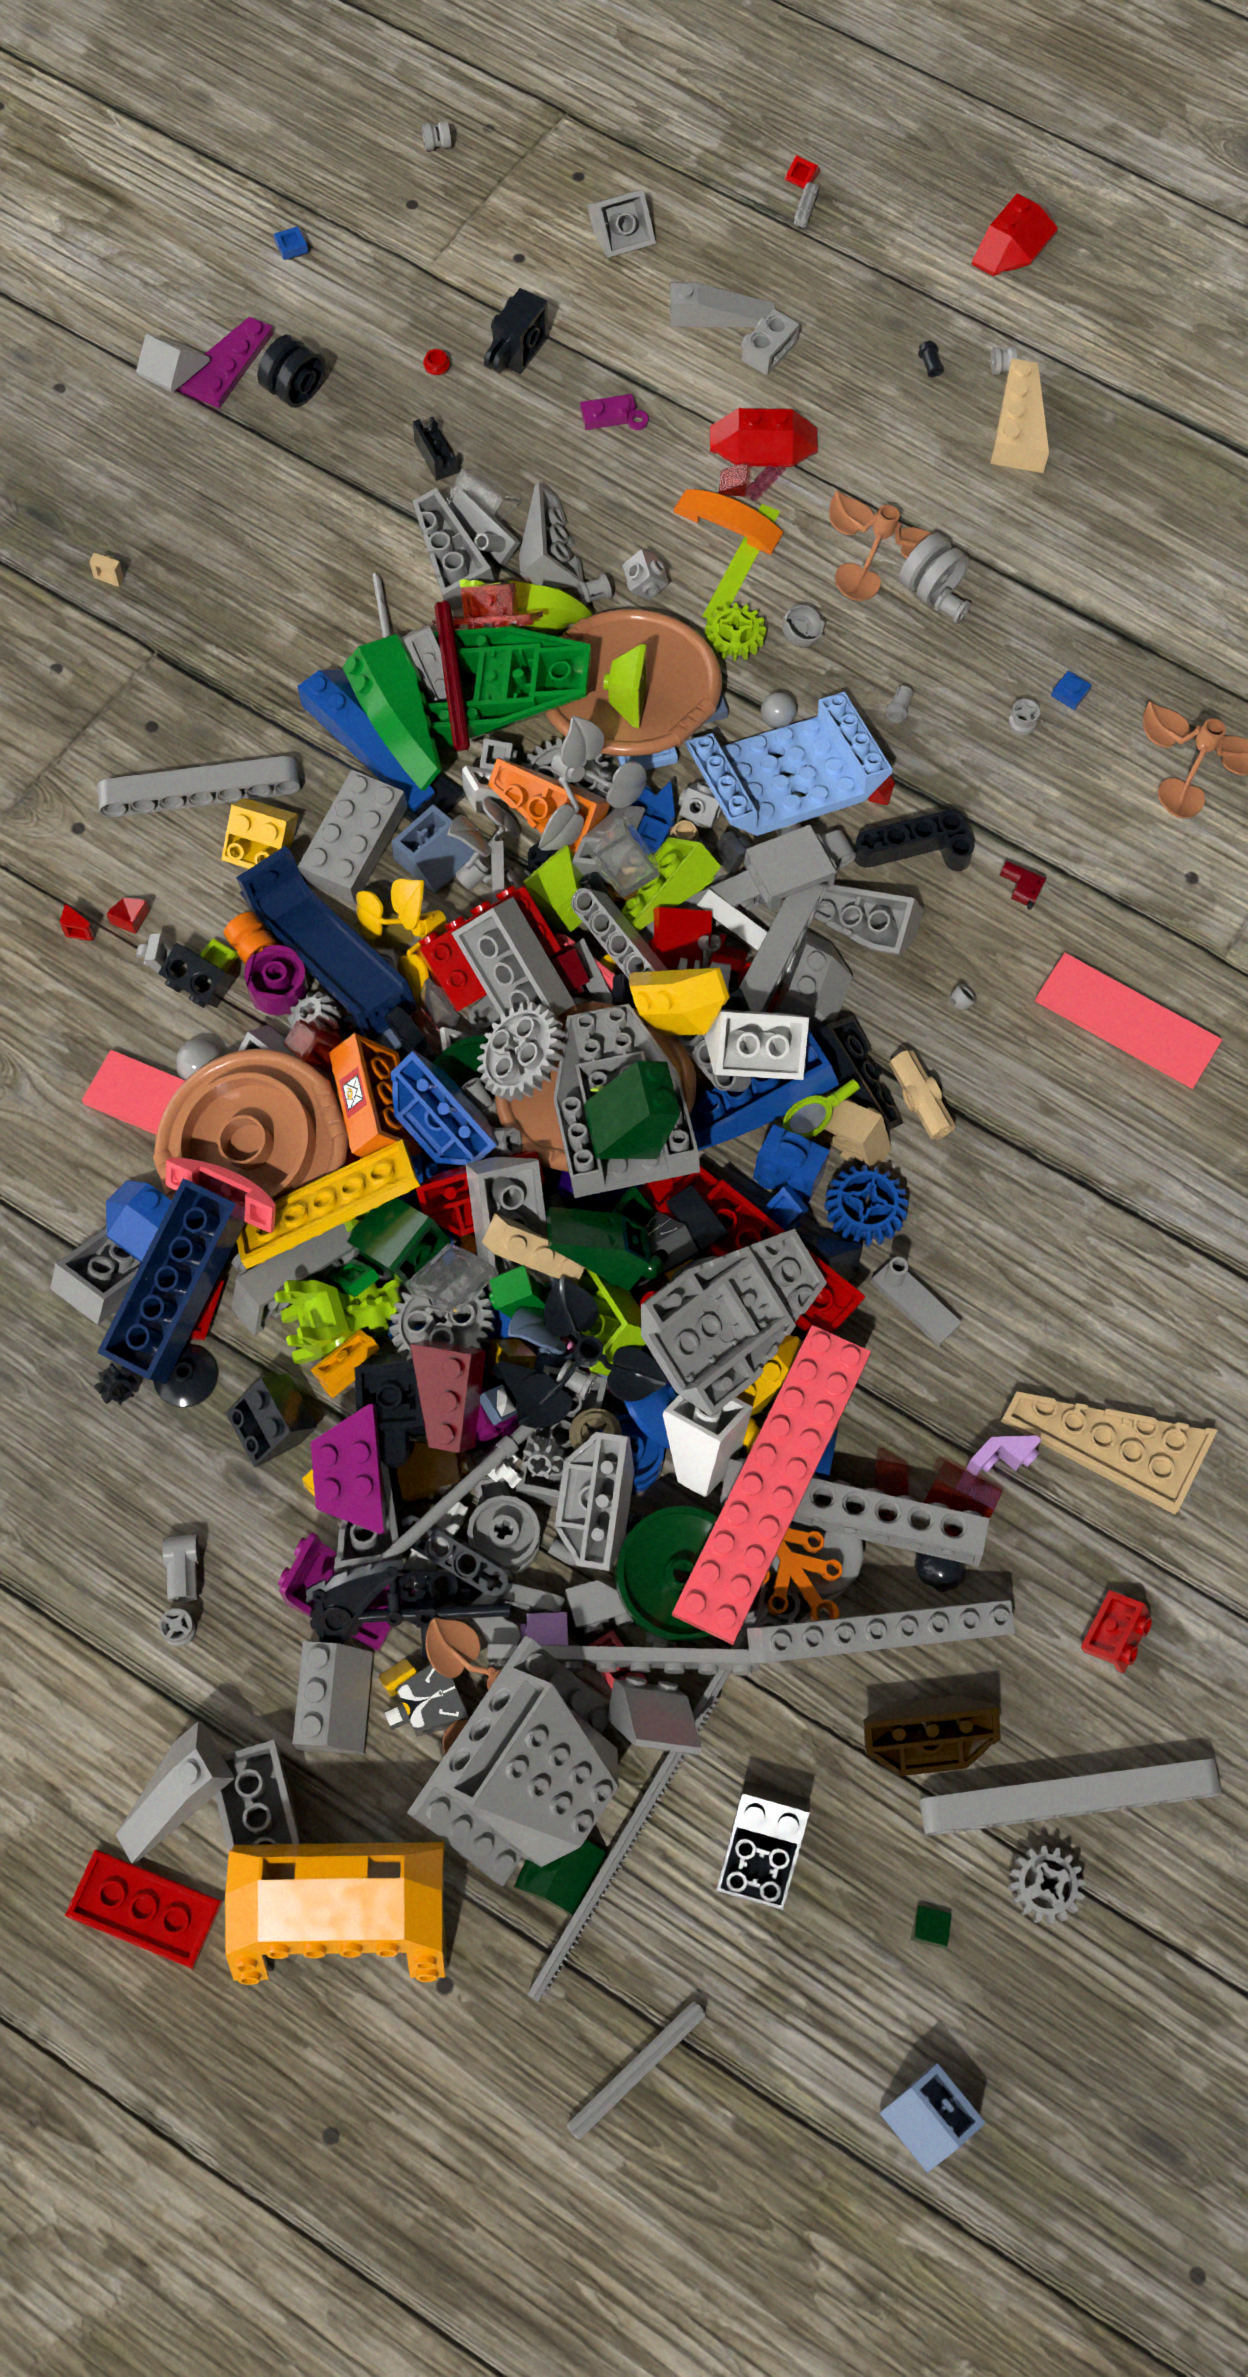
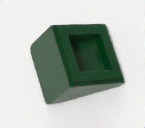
[911,1905,952,1949]

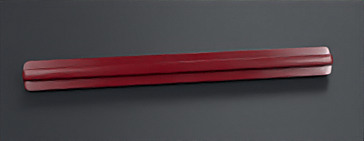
[434,600,470,752]

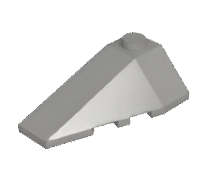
[669,282,775,327]
[519,482,583,588]

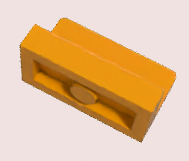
[311,1329,379,1398]

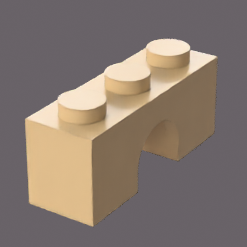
[482,1213,585,1285]

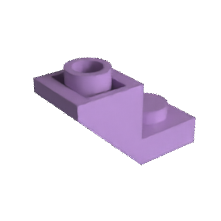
[966,1435,1042,1477]

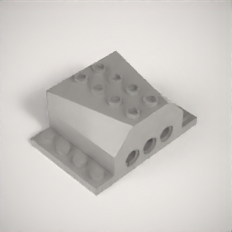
[407,1636,619,1887]

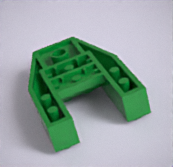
[423,626,592,747]

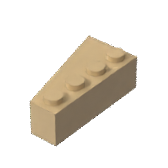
[990,358,1049,473]

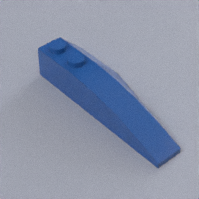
[297,670,435,812]
[690,1029,839,1151]

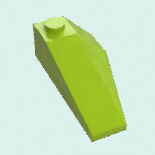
[621,837,721,932]

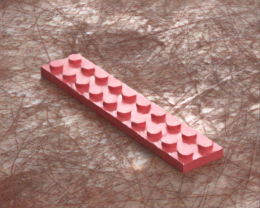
[672,1325,871,1645]

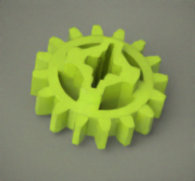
[705,602,766,661]

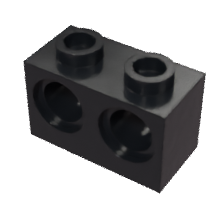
[158,943,235,1008]

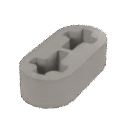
[468,995,501,1035]
[500,1584,565,1613]

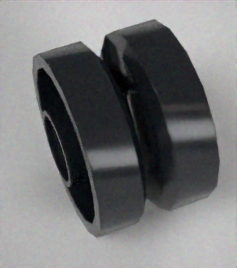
[257,334,326,408]

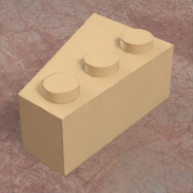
[810,1091,892,1171]

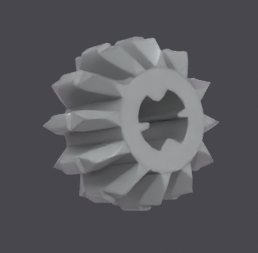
[287,991,342,1044]

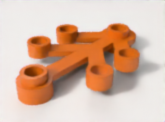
[762,1528,843,1621]

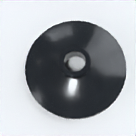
[153,1346,218,1408]

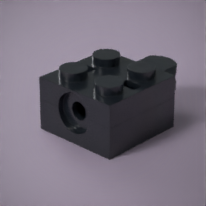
[484,288,548,374]
[355,1362,426,1468]

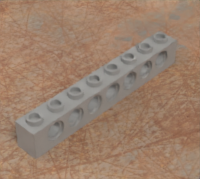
[720,1459,990,1567]
[747,1600,1015,1663]

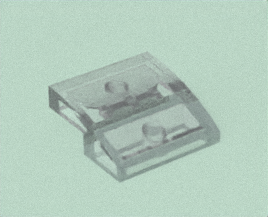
[405,1244,499,1315]

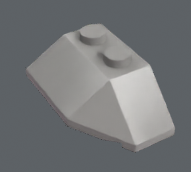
[772,931,853,1035]
[555,1432,634,1571]

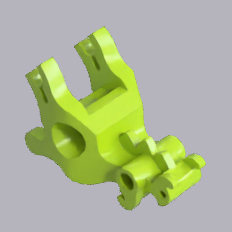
[274,1280,403,1364]

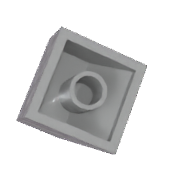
[587,189,656,258]

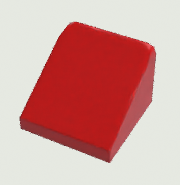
[784,155,821,189]
[867,775,895,805]
[59,904,95,941]

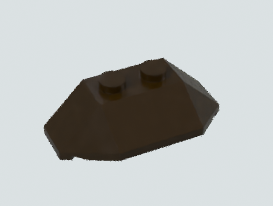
[863,1695,1001,1776]

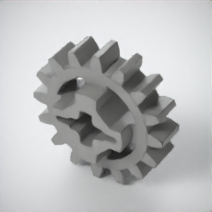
[1008,1846,1086,1925]

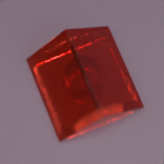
[923,1461,1003,1537]

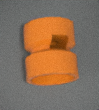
[223,912,278,965]

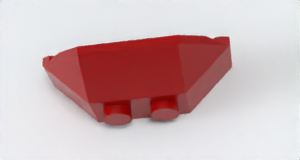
[971,193,1058,276]
[710,408,818,467]
[415,1150,545,1236]

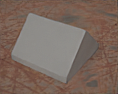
[136,333,210,393]

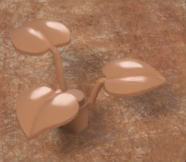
[829,490,933,601]
[1143,701,1248,819]
[426,1618,573,1755]

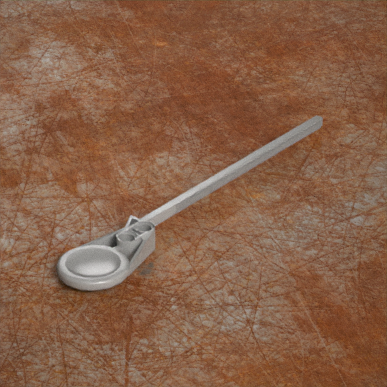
[527,1505,864,2003]

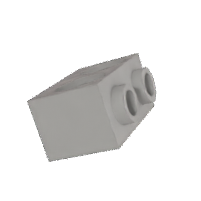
[741,309,800,376]

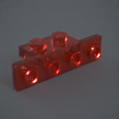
[432,583,543,630]

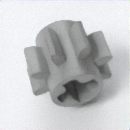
[522,1436,564,1479]

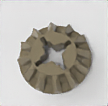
[569,1408,622,1450]

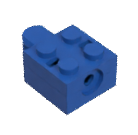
[753,1124,830,1205]

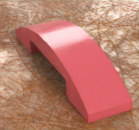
[166,1157,276,1233]

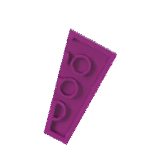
[176,317,273,409]

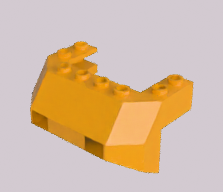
[225,1842,446,1985]

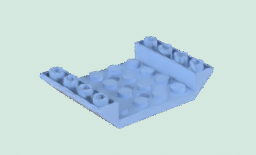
[686,692,892,836]

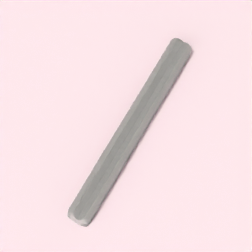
[567,2001,706,2139]

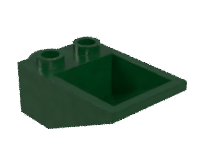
[546,1207,664,1291]

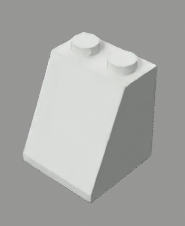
[663,1395,753,1498]

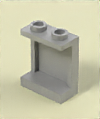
[744,824,837,912]

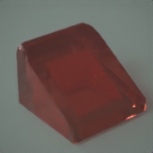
[718,463,749,497]

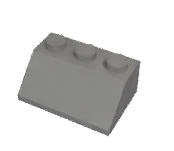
[292,1641,373,1754]

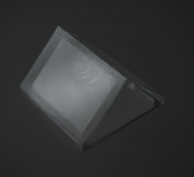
[445,468,522,522]
[589,812,660,897]

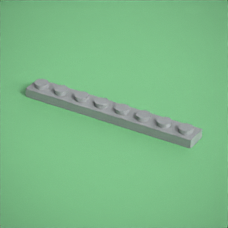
[487,1644,760,1675]

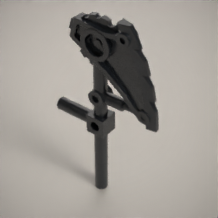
[306,1557,510,1660]

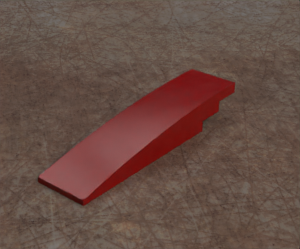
[638,1166,866,1334]

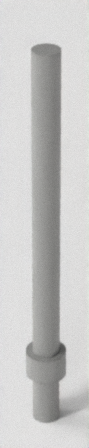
[381,1425,535,1559]

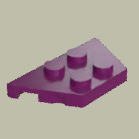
[310,1404,387,1534]

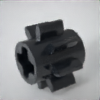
[94,1363,138,1405]

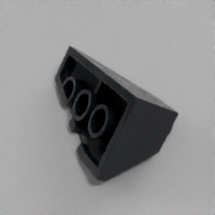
[812,1016,903,1131]

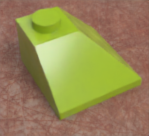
[603,644,647,728]
[523,845,591,933]

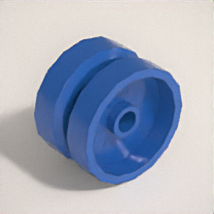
[598,1414,665,1495]

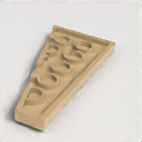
[1001,1392,1218,1515]

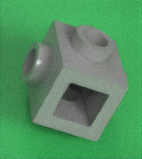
[622,549,669,600]
[678,781,722,827]

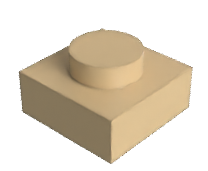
[89,553,124,587]

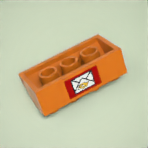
[329,1033,422,1158]

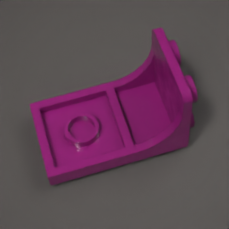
[278,1532,410,1652]

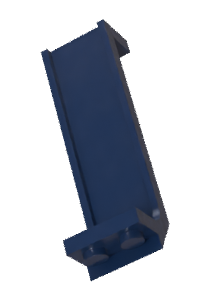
[236,846,418,1040]

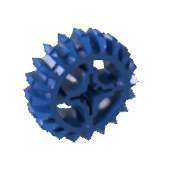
[824,1164,909,1247]

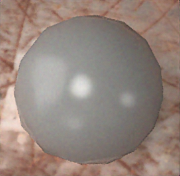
[760,692,796,728]

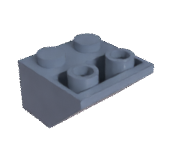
[391,805,474,894]
[879,2063,986,2173]

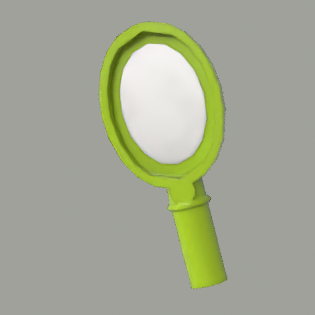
[783,1079,860,1139]

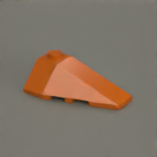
[488,758,610,856]

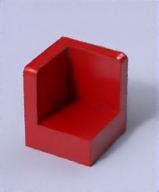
[709,933,747,985]

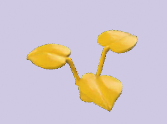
[356,878,447,1005]

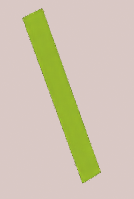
[702,504,780,618]

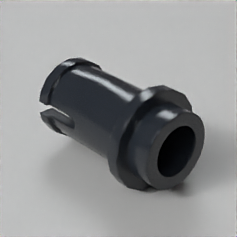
[918,340,944,377]

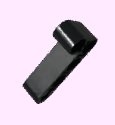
[854,810,975,871]

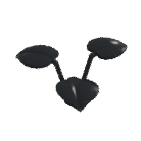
[516,1276,667,1428]

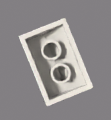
[705,1009,809,1080]

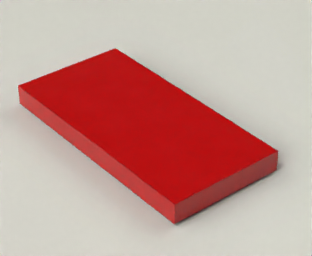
[64,1849,223,1970]

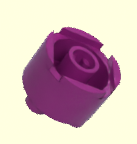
[244,945,309,1015]

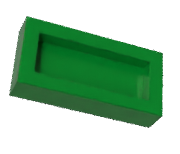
[328,1258,380,1297]

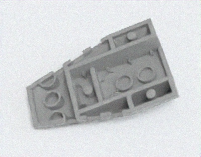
[641,1229,827,1416]

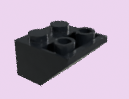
[226,1373,318,1467]

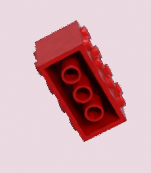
[415,885,561,1012]

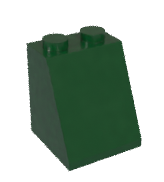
[584,1061,680,1159]
[346,1198,451,1292]

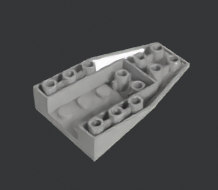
[553,1004,700,1198]

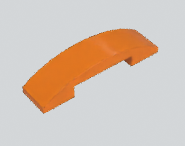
[673,489,783,555]

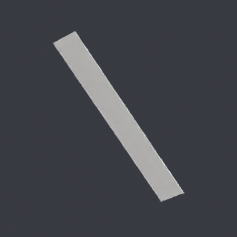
[697,889,796,972]

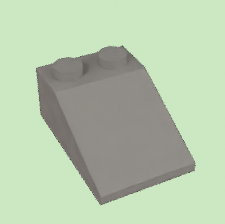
[50,1227,141,1325]
[607,1676,702,1755]

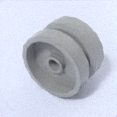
[899,533,970,607]
[467,1495,541,1577]

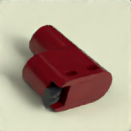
[1000,860,1047,910]

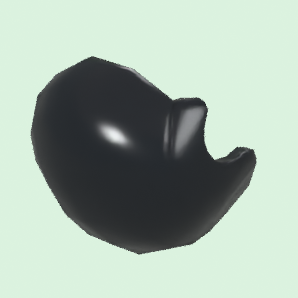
[914,1552,966,1592]

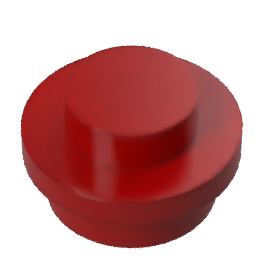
[423,349,450,375]

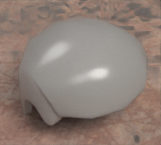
[782,605,825,648]
[176,1039,222,1080]

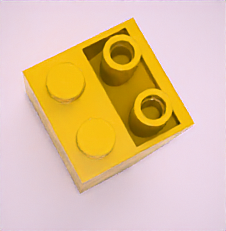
[221,798,298,869]

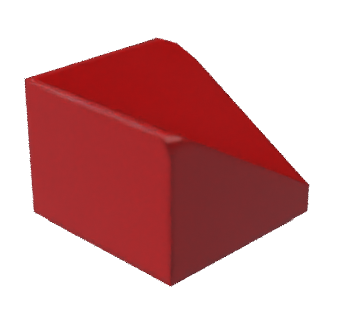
[106,898,150,934]

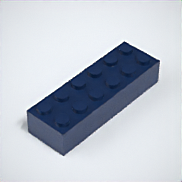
[97,1178,245,1384]

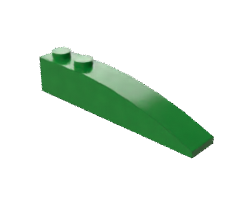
[342,634,442,791]

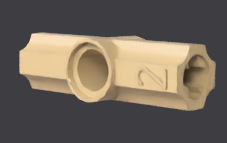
[889,1050,956,1140]

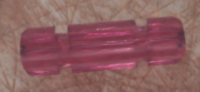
[745,465,786,501]

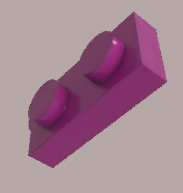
[580,394,648,430]

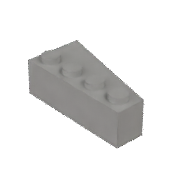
[232,1223,358,1337]

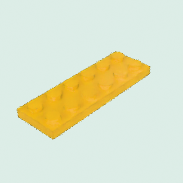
[236,1139,420,1269]

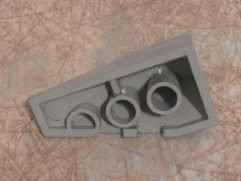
[814,885,923,956]
[116,1721,235,1864]

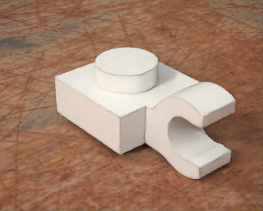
[481,1446,522,1489]

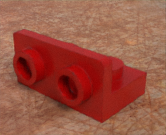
[1081,1590,1152,1673]

